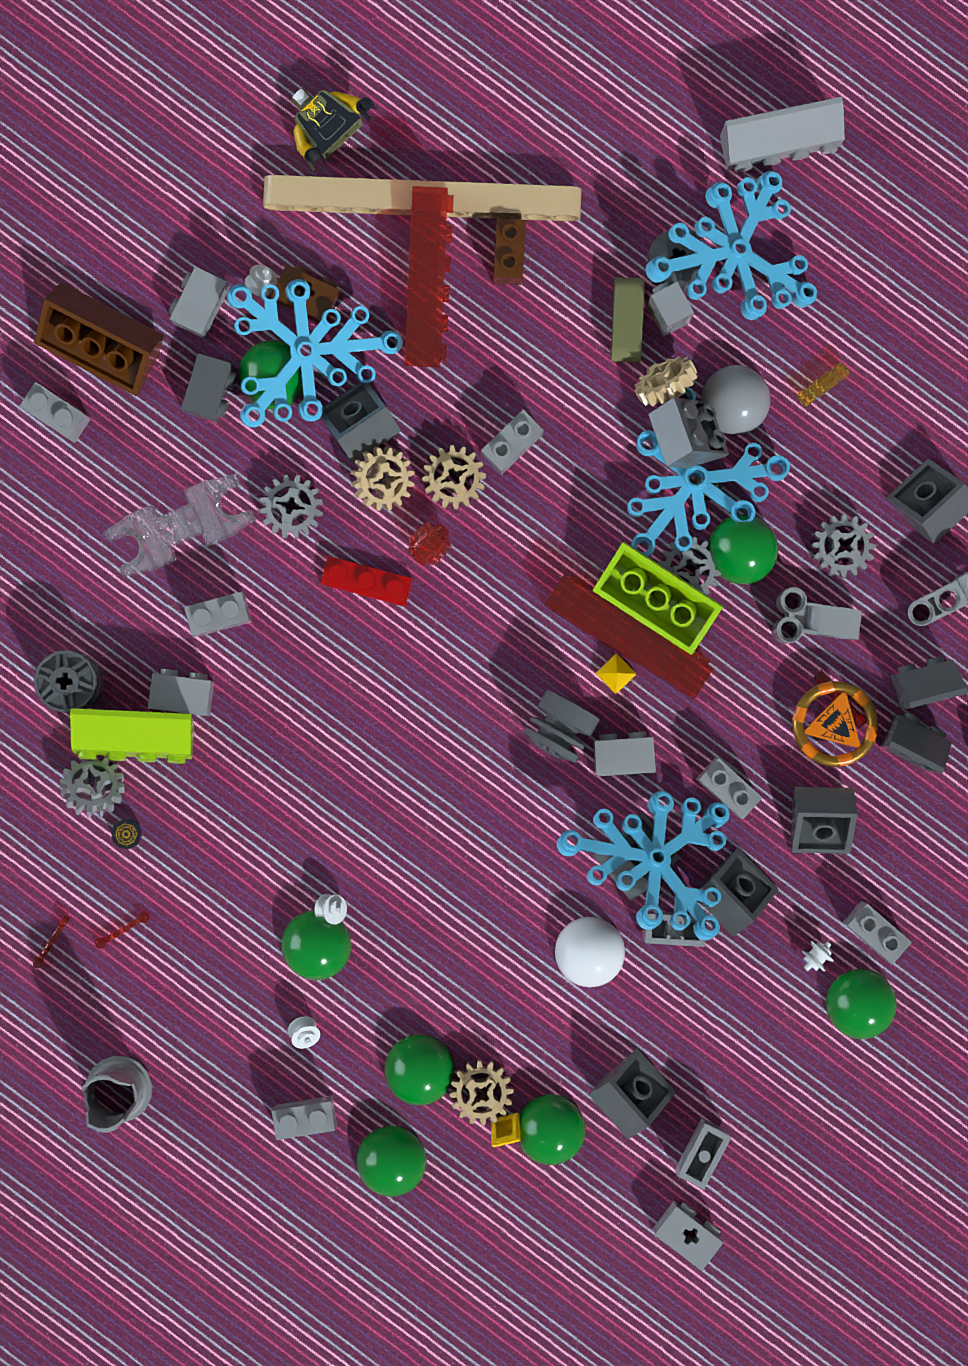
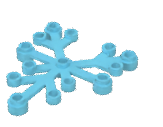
[646,171,817,320]
[227,279,403,427]
[627,387,790,557]
[557,791,730,941]

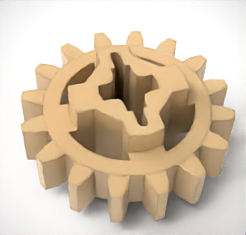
[634,356,697,406]
[422,445,486,510]
[350,446,414,511]
[450,1059,513,1125]

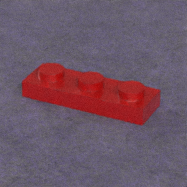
[320,556,413,607]

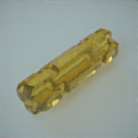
[797,362,850,407]

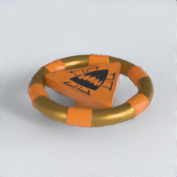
[792,681,878,767]

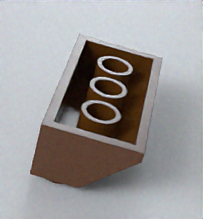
[34,282,165,396]

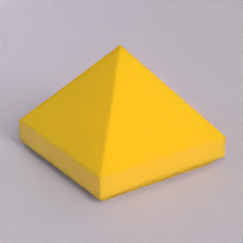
[595,653,636,694]
[491,1113,521,1147]

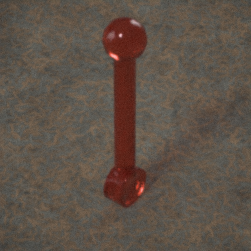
[95,911,150,949]
[33,914,71,968]

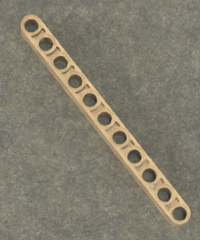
[263,175,581,221]

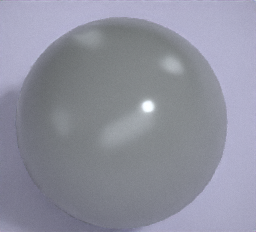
[701,365,770,435]

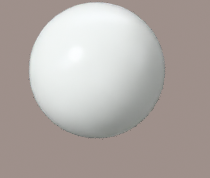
[555,917,625,987]

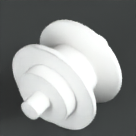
[245,265,277,297]
[315,894,347,924]
[802,941,834,971]
[288,1016,320,1049]

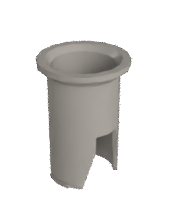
[81,1055,152,1133]

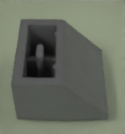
[648,398,729,469]

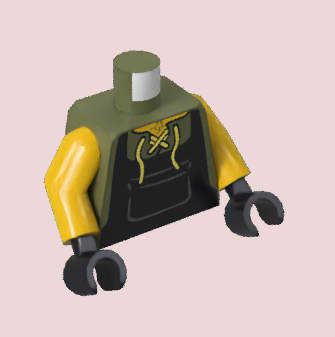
[291,88,378,171]

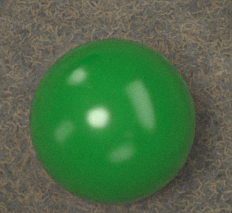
[238,340,303,410]
[708,514,778,584]
[281,910,352,980]
[826,969,897,1039]
[384,1034,455,1105]
[518,1094,586,1165]
[356,1125,427,1197]

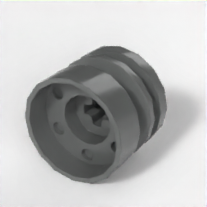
[34,650,104,713]
[522,690,600,763]

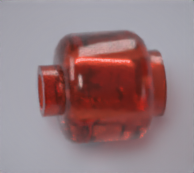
[408,522,451,565]

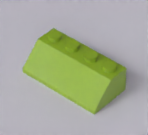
[592,541,724,655]
[70,708,194,764]

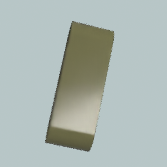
[611,277,644,363]

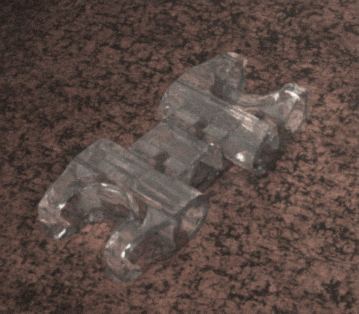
[104,474,257,577]

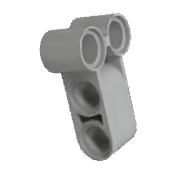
[907,572,968,626]
[772,587,862,644]

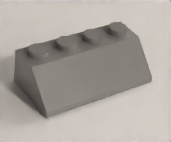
[720,97,845,172]

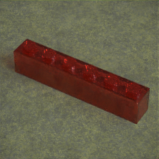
[405,186,454,368]
[544,574,714,699]

